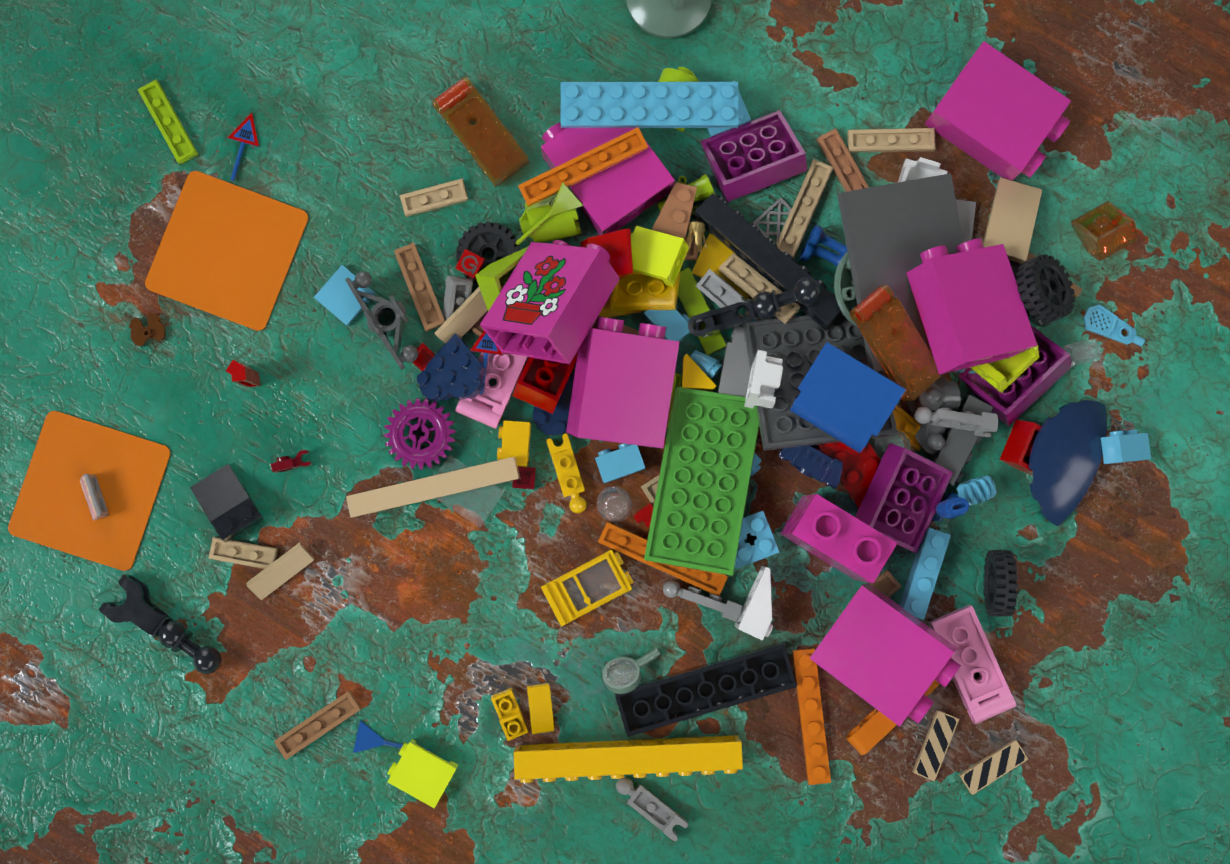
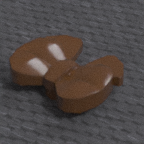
[129,313,166,347]

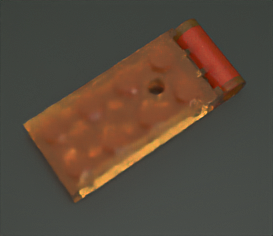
[431,76,530,188]
[850,284,943,401]

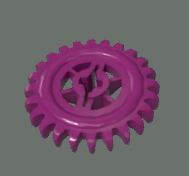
[383,398,456,470]

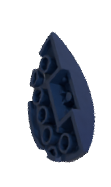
[1029,400,1107,526]

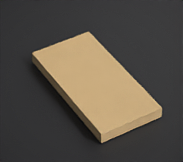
[983,177,1042,264]

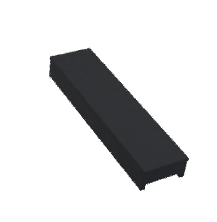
[614,641,797,737]

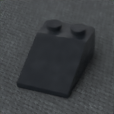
[190,464,264,543]

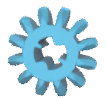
[957,475,997,506]

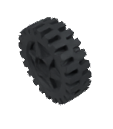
[456,222,521,286]
[1016,254,1075,323]
[983,550,1018,617]

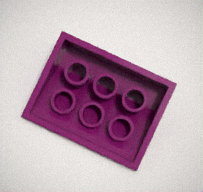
[700,110,807,202]
[958,325,1072,426]
[855,443,953,553]

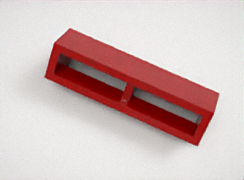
[226,359,260,388]

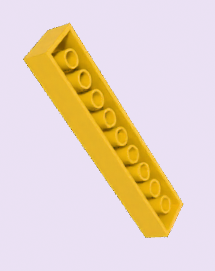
[514,735,743,783]

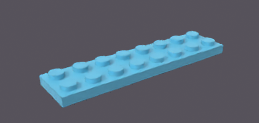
[561,82,739,128]

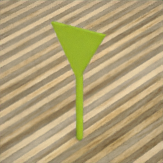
[516,182,583,245]

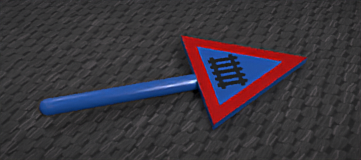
[227,113,259,181]
[470,331,503,395]

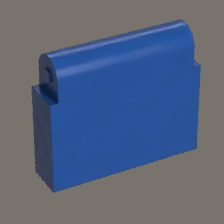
[790,342,906,453]

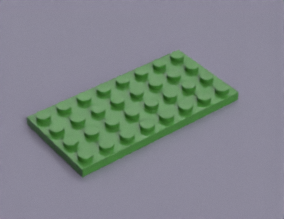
[644,387,759,576]

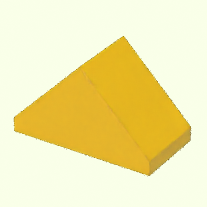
[681,354,716,391]

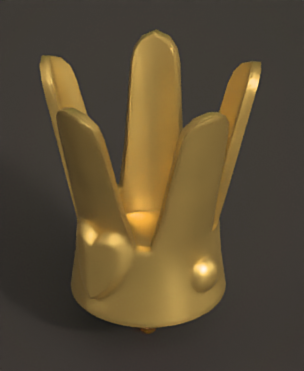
[686,219,707,253]

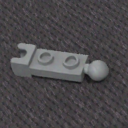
[914,406,998,437]
[663,580,743,622]
[616,777,689,841]

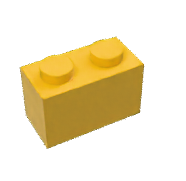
[497,421,531,467]

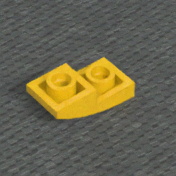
[527,683,554,734]
[491,688,528,741]

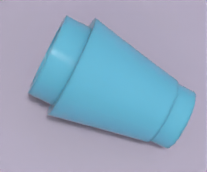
[690,350,723,380]

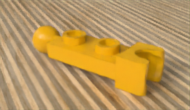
[546,433,587,514]

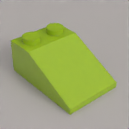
[475,246,529,311]

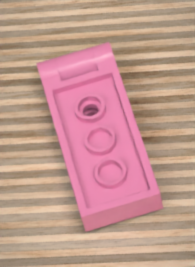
[456,352,528,429]
[928,605,1016,724]

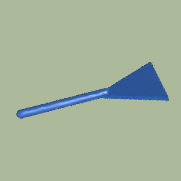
[353,720,430,753]

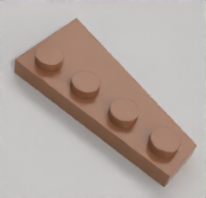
[652,182,697,240]

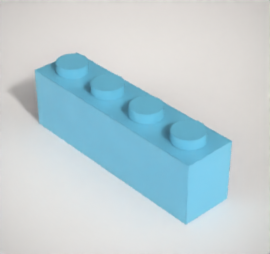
[899,528,951,620]

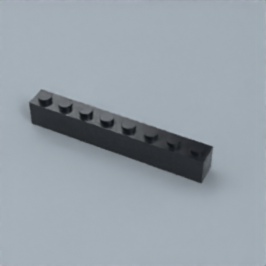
[694,193,842,331]

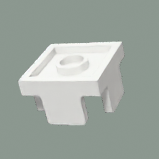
[898,157,948,182]
[744,350,783,408]

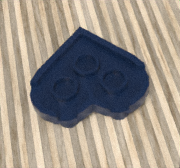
[417,334,486,401]
[532,374,575,436]

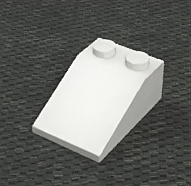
[734,566,773,640]

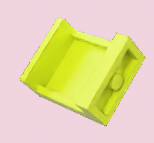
[631,226,689,287]
[970,344,1039,393]
[387,739,458,808]

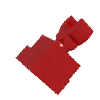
[632,503,654,528]

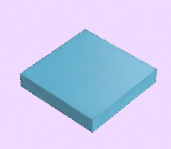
[314,265,376,326]

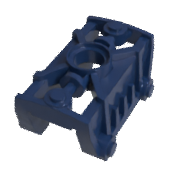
[778,445,843,489]

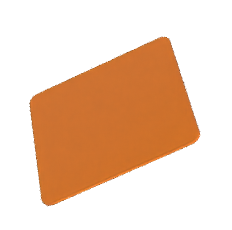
[145,171,308,331]
[8,411,170,571]

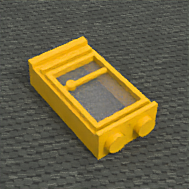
[541,549,634,627]

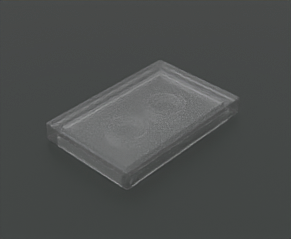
[437,455,505,528]

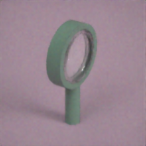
[602,648,660,694]

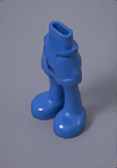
[799,225,847,269]
[932,492,969,522]

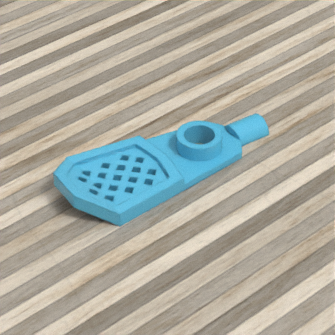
[1083,304,1145,347]

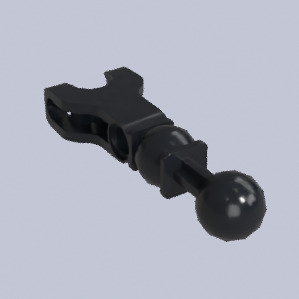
[688,277,822,338]
[99,574,222,674]

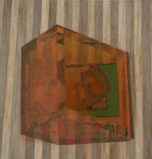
[1071,201,1137,261]

